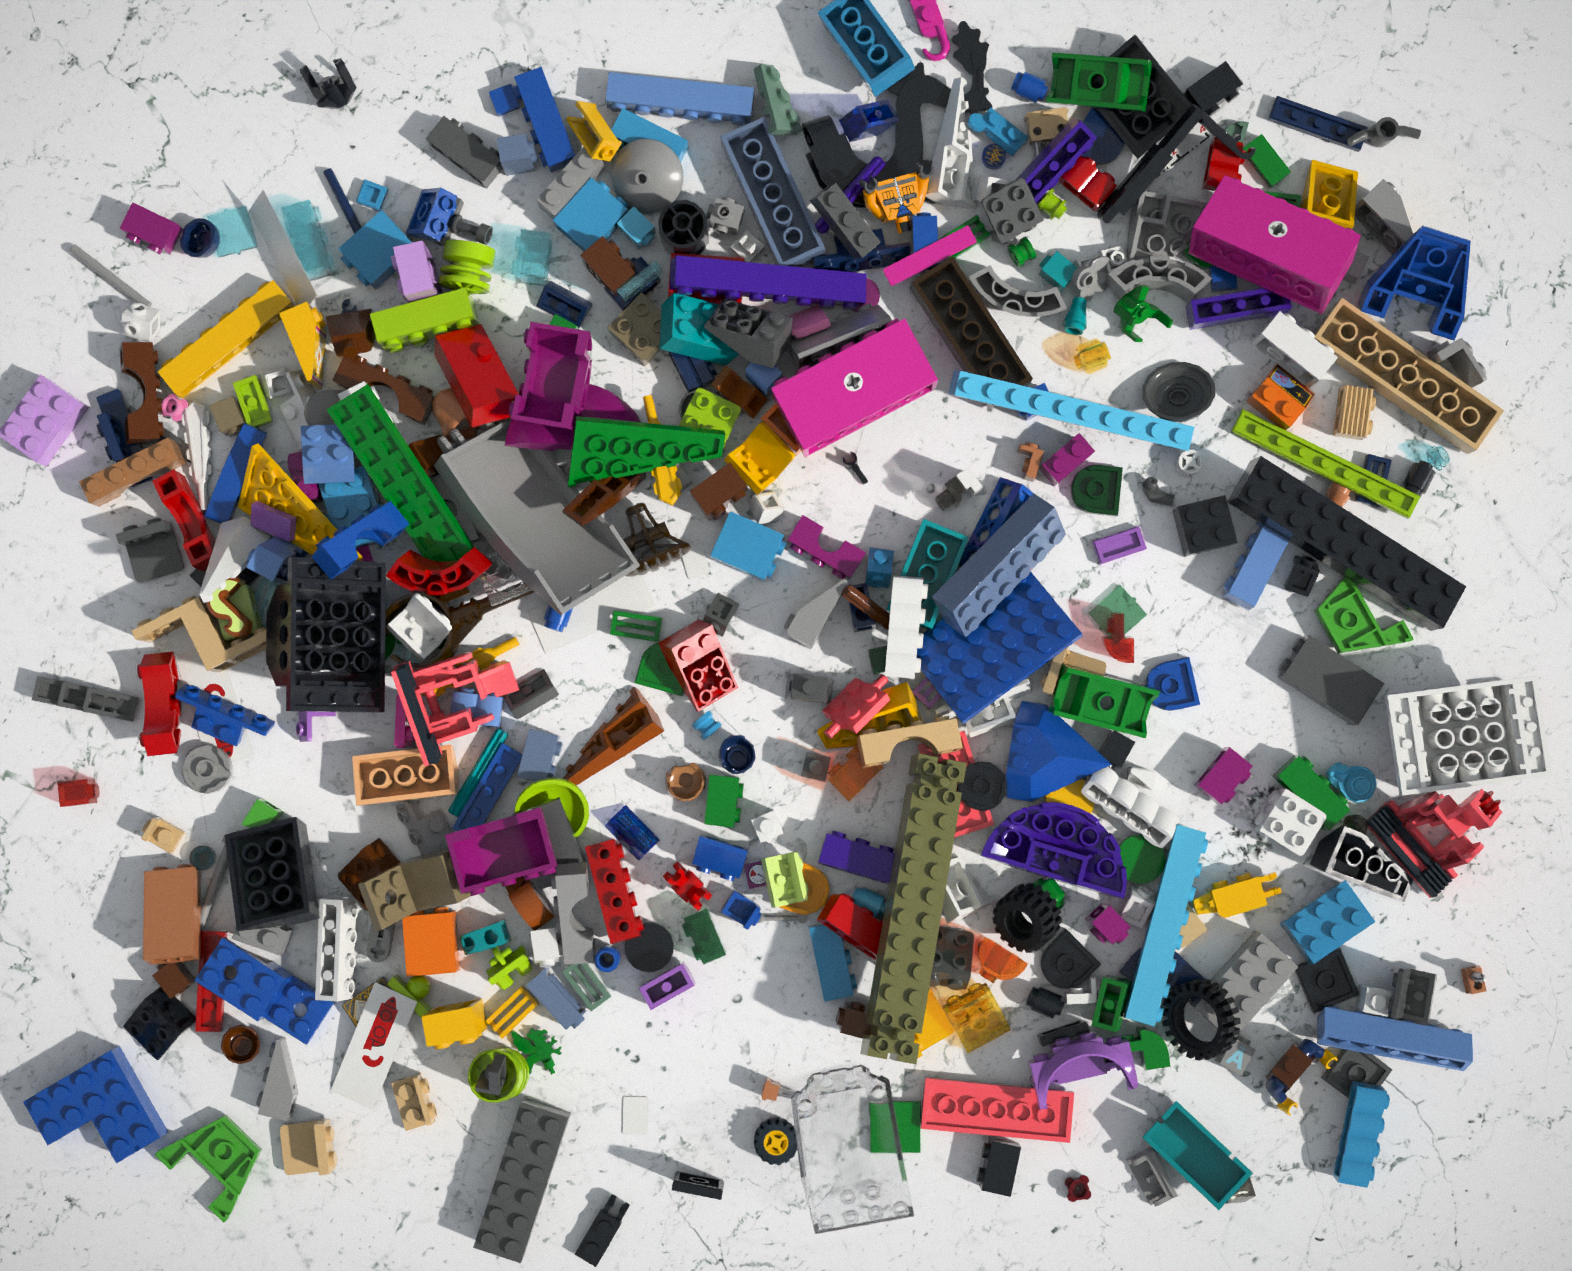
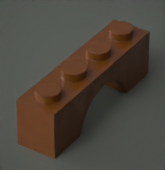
[119,342,164,444]
[332,355,435,426]

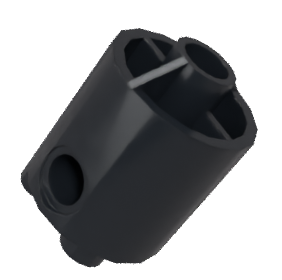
[658,200,709,255]

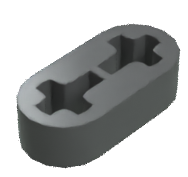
[366,923,395,962]

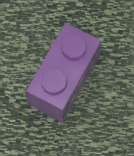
[639,961,696,1010]

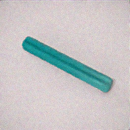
[448,728,508,817]

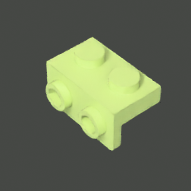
[761,852,808,908]

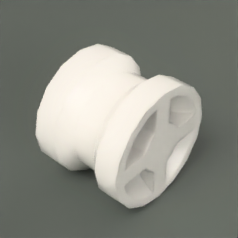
[1175,450,1203,476]

